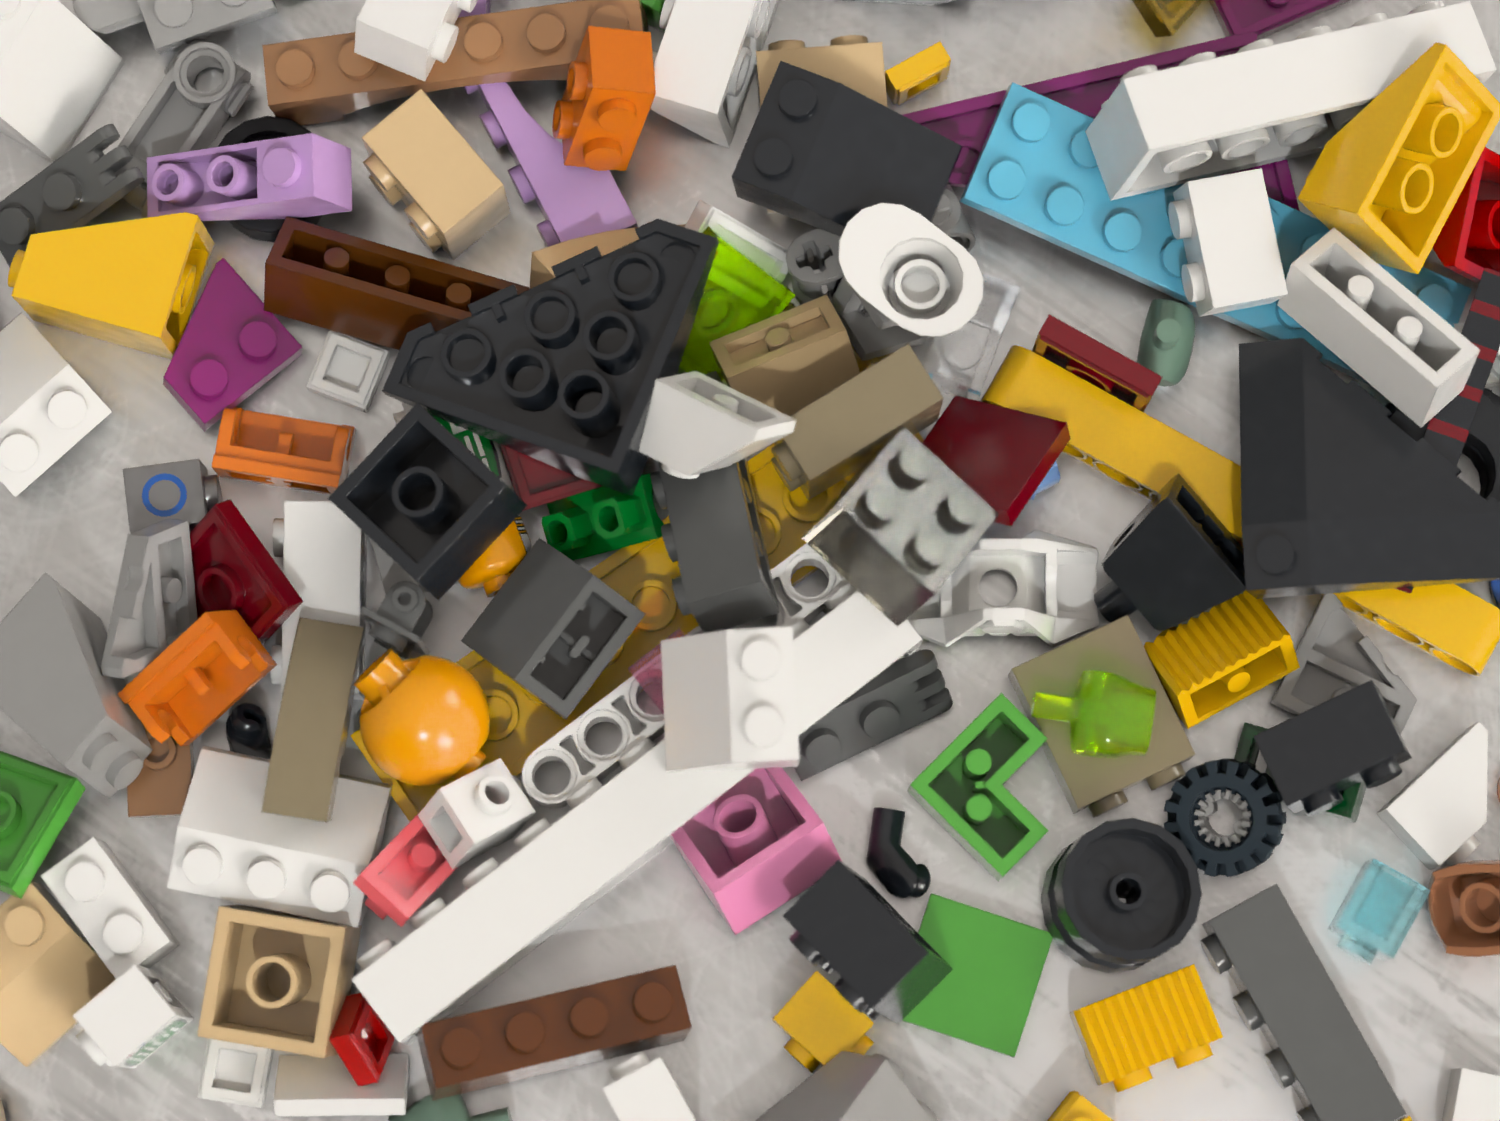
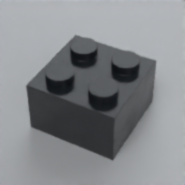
[328,403,527,600]
[783,860,953,1024]

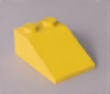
[1297,42,1500,275]

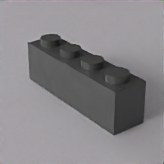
[651,371,780,633]
[1200,884,1406,1121]

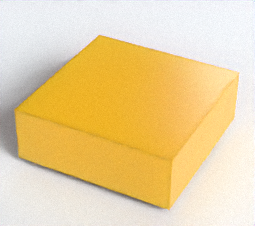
[885,41,951,106]

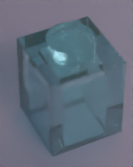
[1328,858,1431,965]

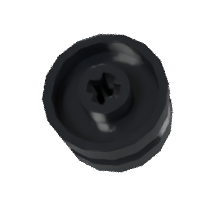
[1041,818,1202,973]

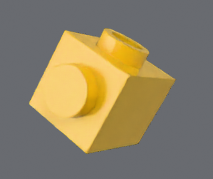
[772,970,875,1073]

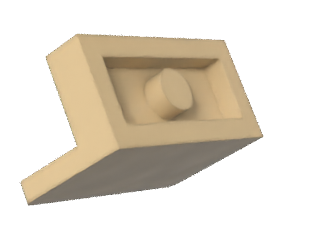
[709,294,860,417]

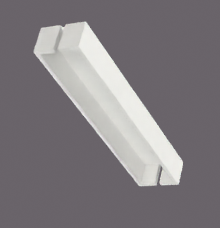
[351,578,923,1045]

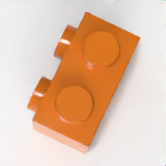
[552,26,656,171]

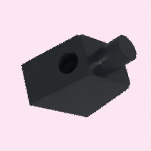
[1094,473,1246,631]

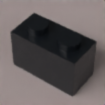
[1253,680,1412,816]

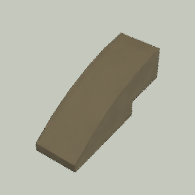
[261,617,365,822]

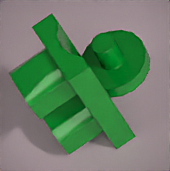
[541,473,664,561]

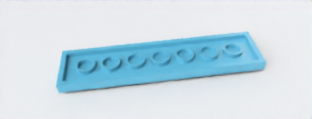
[960,82,1472,385]

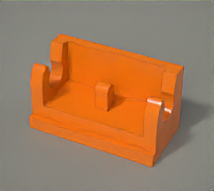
[211,407,356,495]
[118,609,277,746]

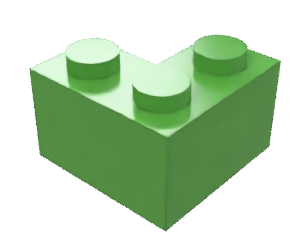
[907,693,1048,881]

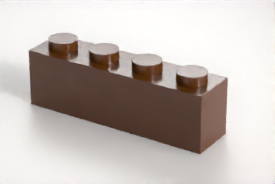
[264,216,529,350]
[417,965,692,1101]

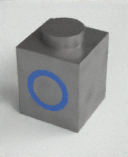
[123,459,223,533]

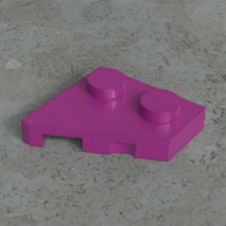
[163,258,303,431]

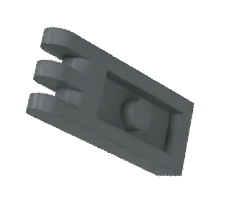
[0,124,145,267]
[793,649,953,781]

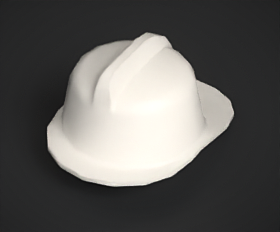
[838,203,983,337]

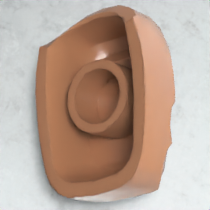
[1427,860,1500,957]

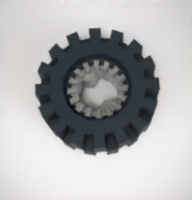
[1164,758,1286,877]

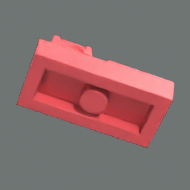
[353,810,459,927]

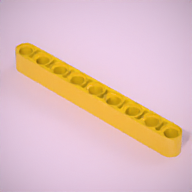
[981,345,1500,676]

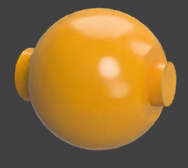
[354,649,490,786]

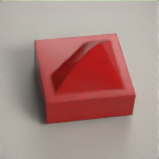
[329,993,395,1087]

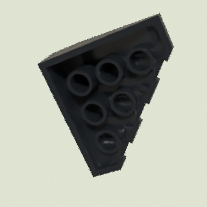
[382,218,719,496]
[1239,338,1500,599]

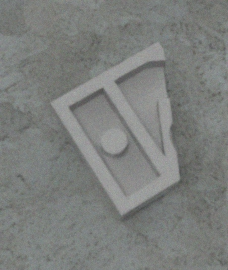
[101,518,197,678]
[1271,593,1417,734]

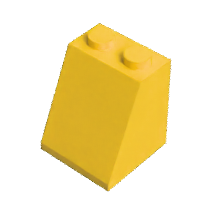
[8,212,215,360]

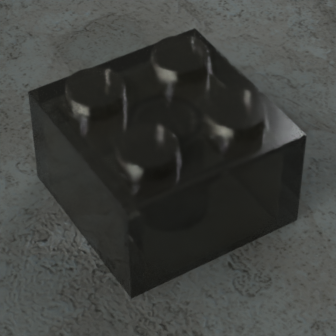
[802,426,999,627]

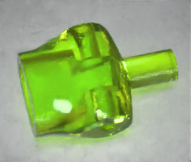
[1031,670,1156,758]

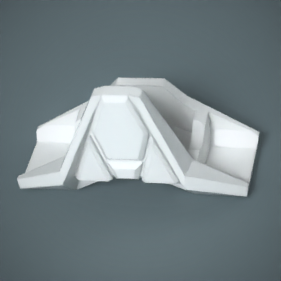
[896,529,1099,648]

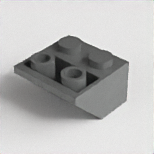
[461,538,646,719]

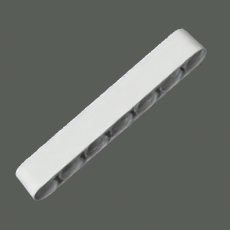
[522,509,890,809]

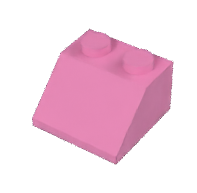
[670,767,842,935]

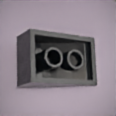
[732,61,962,237]

